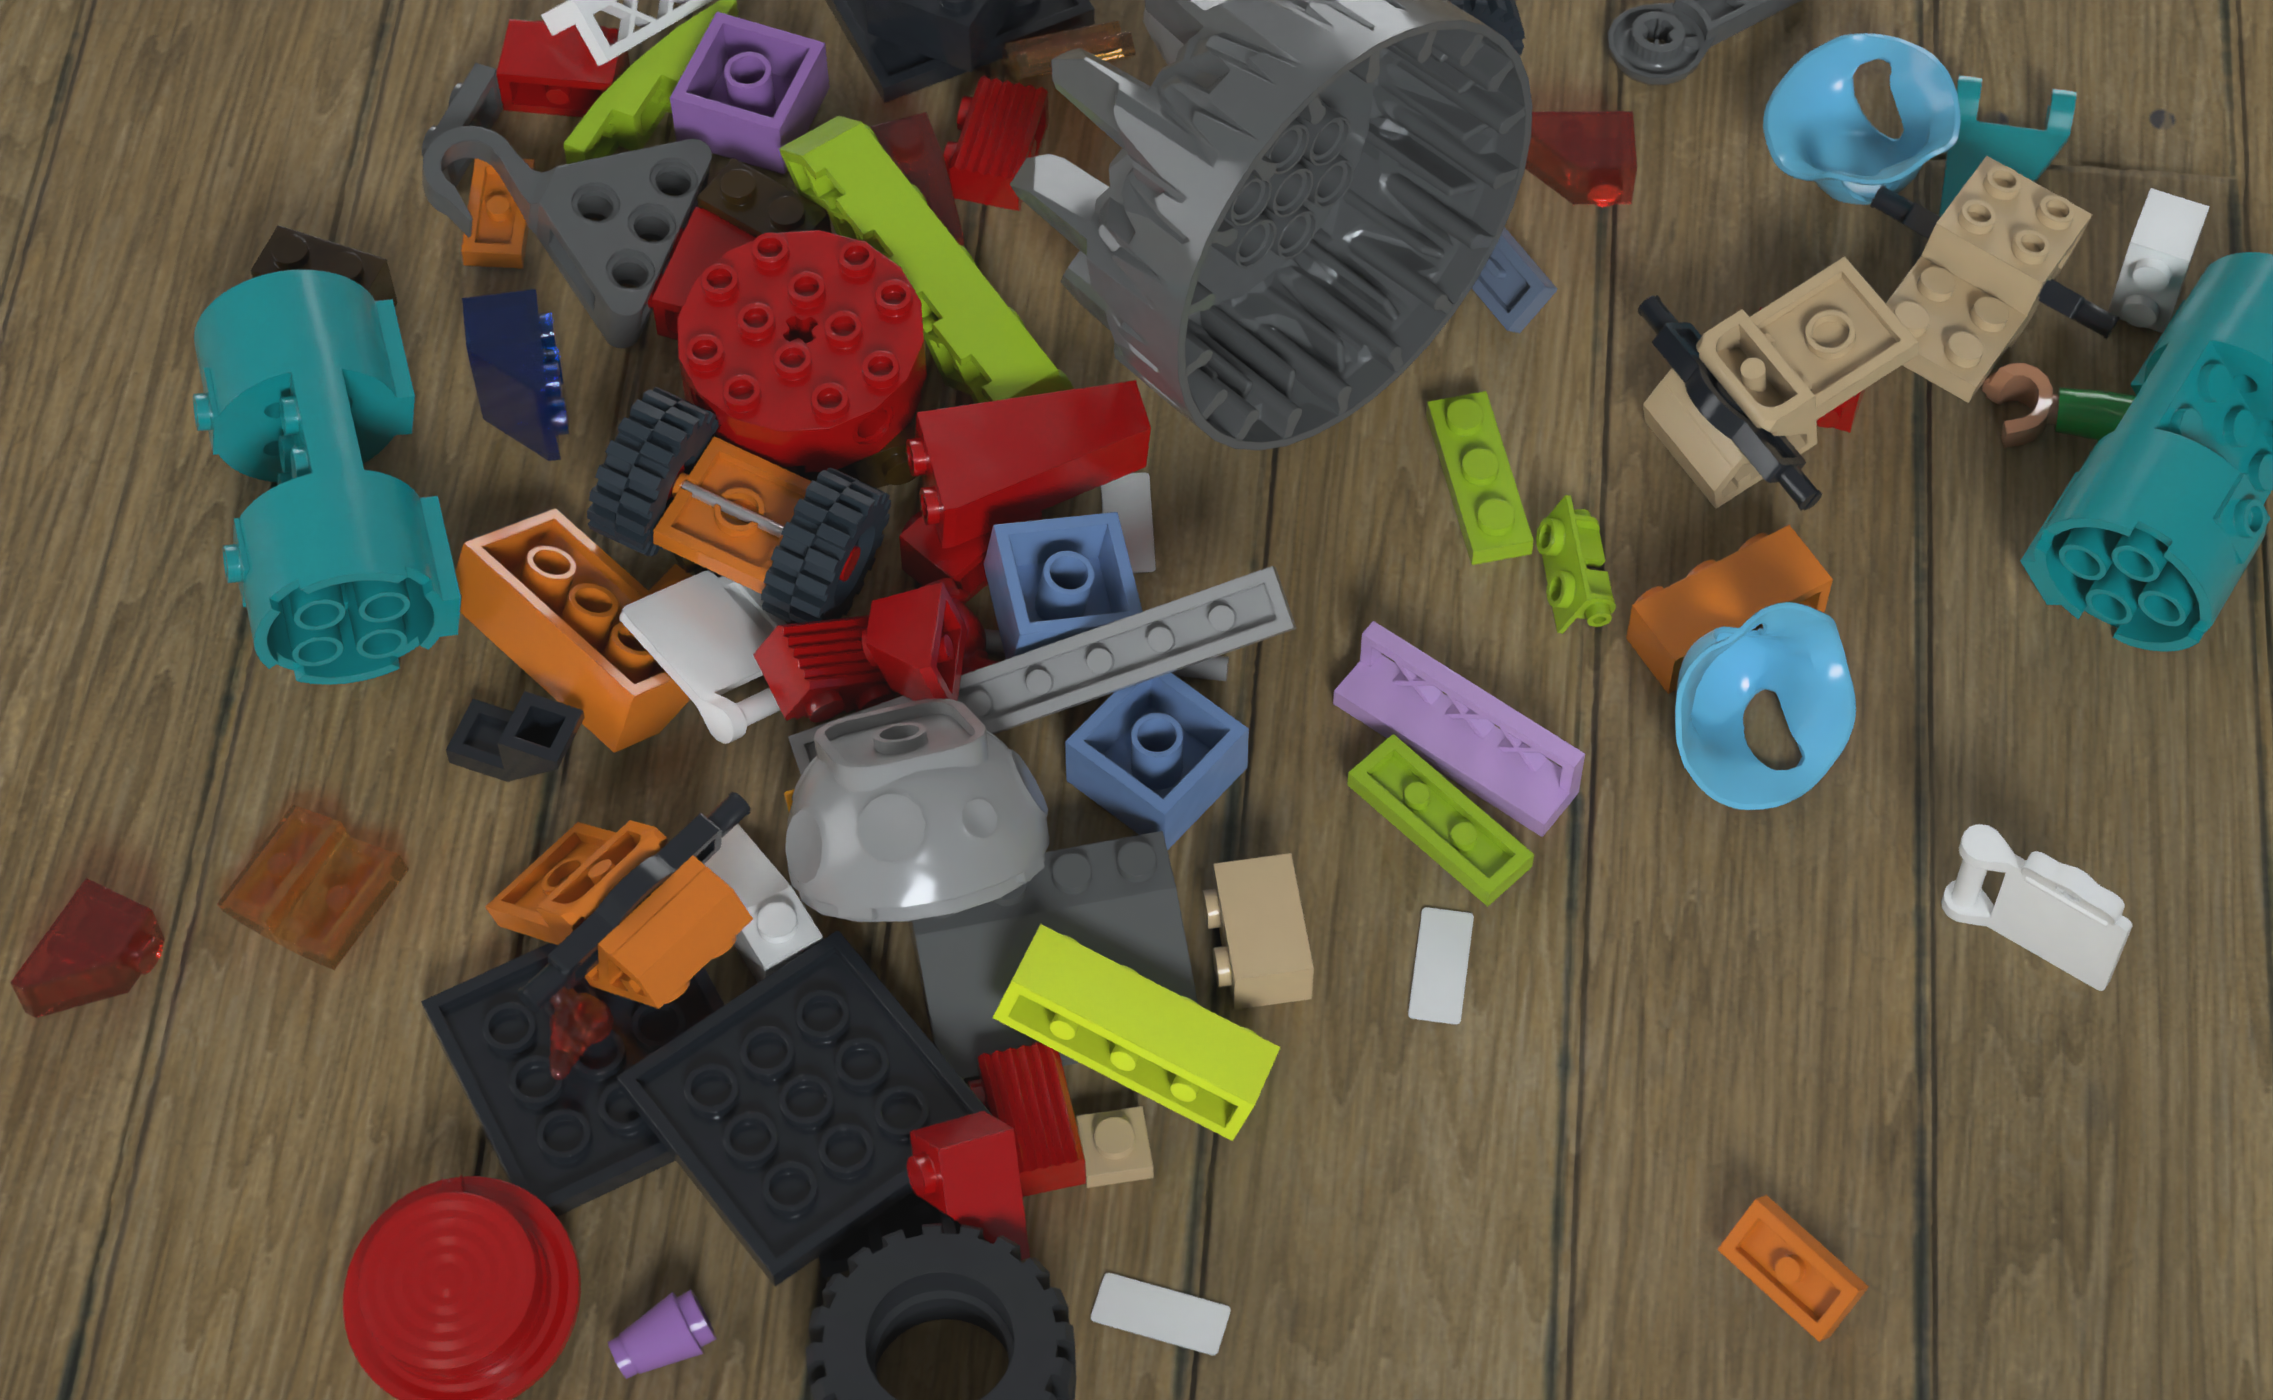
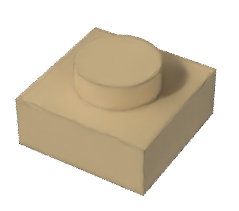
[1076,1106,1153,1188]

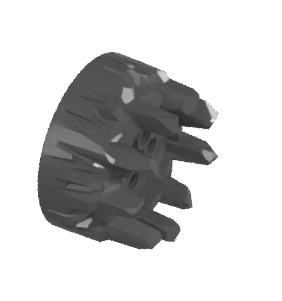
[1010,0,1533,451]

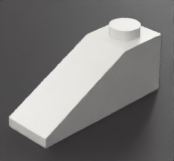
[704,824,823,983]

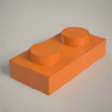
[461,158,536,269]
[1717,1195,1869,1342]

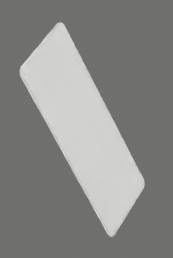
[1101,472,1156,573]
[1408,907,1474,1024]
[1091,1273,1231,1355]

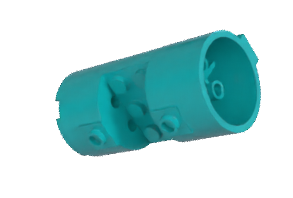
[2020,252,2273,652]
[193,270,461,685]

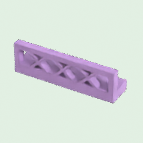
[1333,621,1585,837]

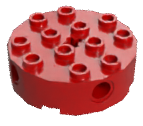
[677,230,927,473]

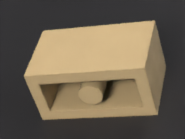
[1202,853,1314,1010]

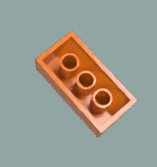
[455,508,691,753]

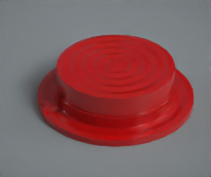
[343,1175,581,1400]

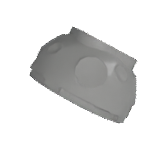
[785,699,1050,922]

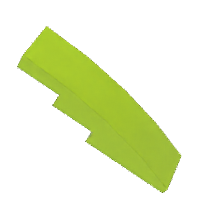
[563,0,739,164]

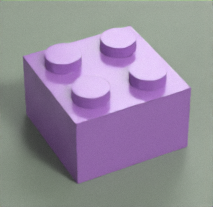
[670,12,830,174]

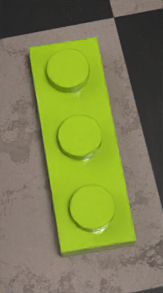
[1426,391,1534,565]
[1347,734,1534,907]

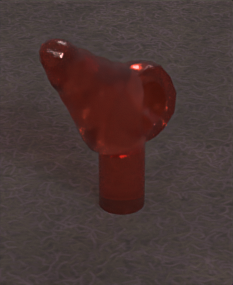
[549,986,614,1080]

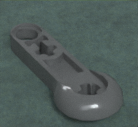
[1608,0,1801,85]

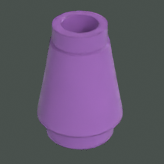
[608,1290,717,1379]

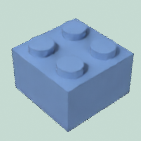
[984,512,1143,659]
[1065,673,1249,851]

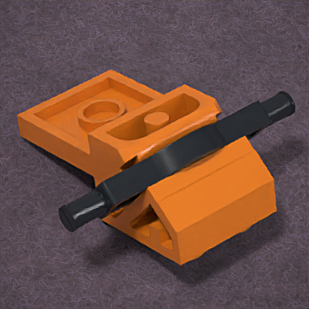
[485,792,753,1013]

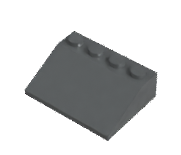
[908,831,1198,1084]

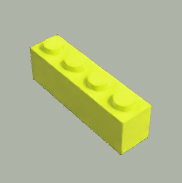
[992,924,1281,1141]

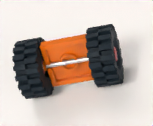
[587,387,891,624]

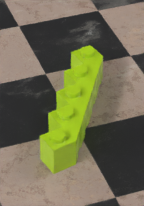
[779,116,1074,404]

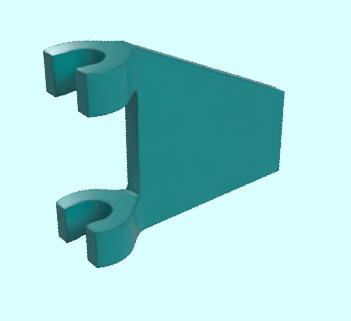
[1939,75,2077,217]

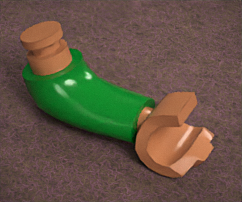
[1982,363,2136,449]

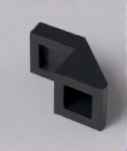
[446,691,585,782]

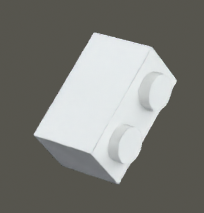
[2108,188,2209,333]

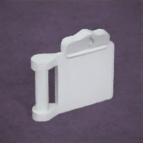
[619,571,786,744]
[1941,824,2133,991]

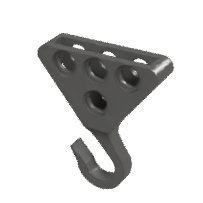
[422,126,712,348]

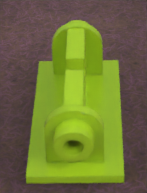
[1536,495,1616,634]

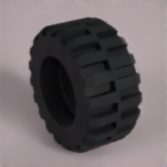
[806,1223,1077,1400]

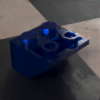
[462,289,570,461]

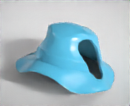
[1763,33,1961,205]
[1675,602,1856,810]

